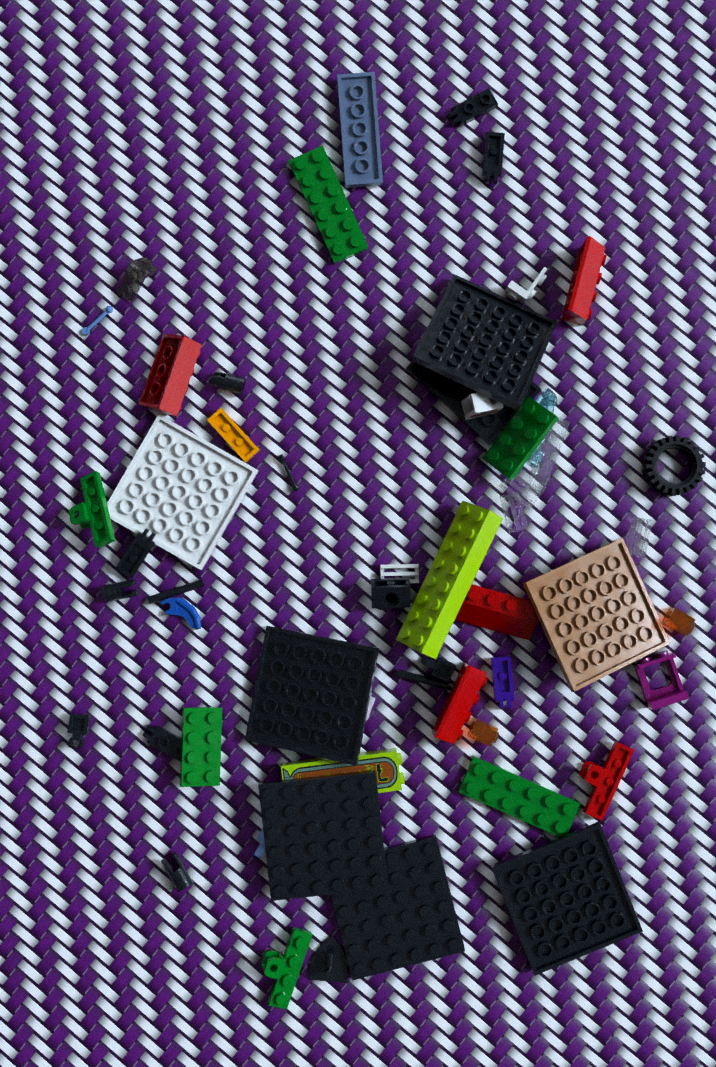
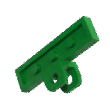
[69,471,115,548]
[261,927,313,1009]

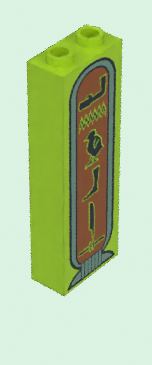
[281,748,405,793]

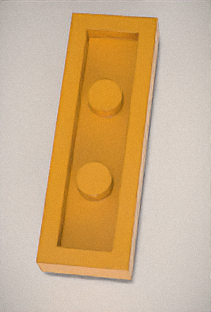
[207,408,260,463]

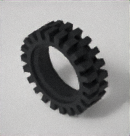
[642,435,706,496]

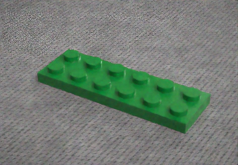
[288,146,369,264]
[458,755,580,837]

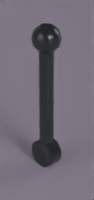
[279,454,299,491]

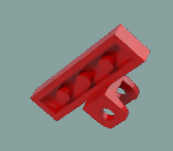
[579,741,634,821]

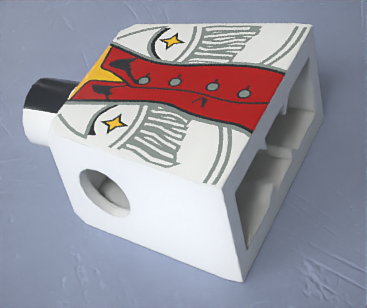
[461,393,505,420]

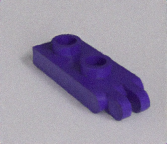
[491,656,514,709]

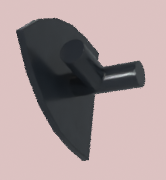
[308,935,348,983]

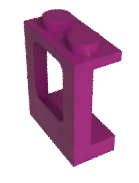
[633,650,689,710]

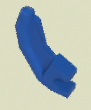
[161,598,201,630]

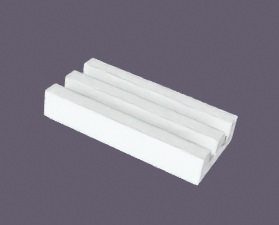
[380,564,419,583]

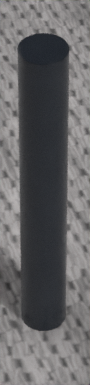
[148,579,205,604]
[395,669,453,691]

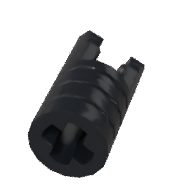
[208,371,246,395]
[100,579,139,603]
[161,851,193,892]

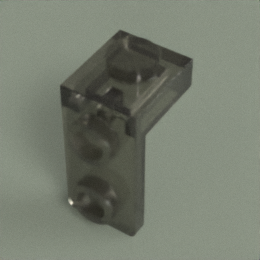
[117,257,158,302]

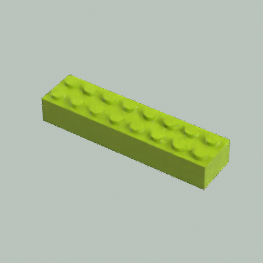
[396,501,503,659]

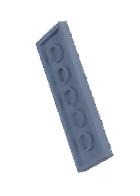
[337,72,383,188]

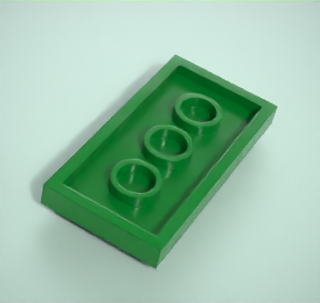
[482,396,559,481]
[180,707,222,787]

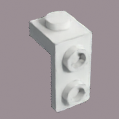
[505,267,547,304]

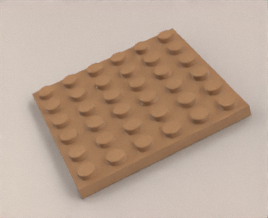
[523,538,671,692]

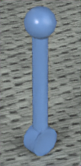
[82,306,113,335]

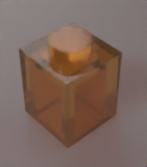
[661,607,696,636]
[467,717,499,747]

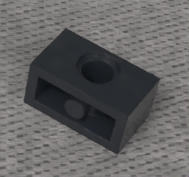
[371,578,411,610]

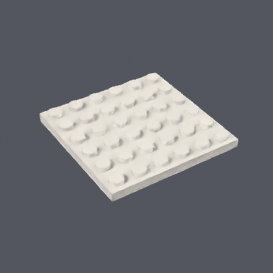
[107,414,258,570]

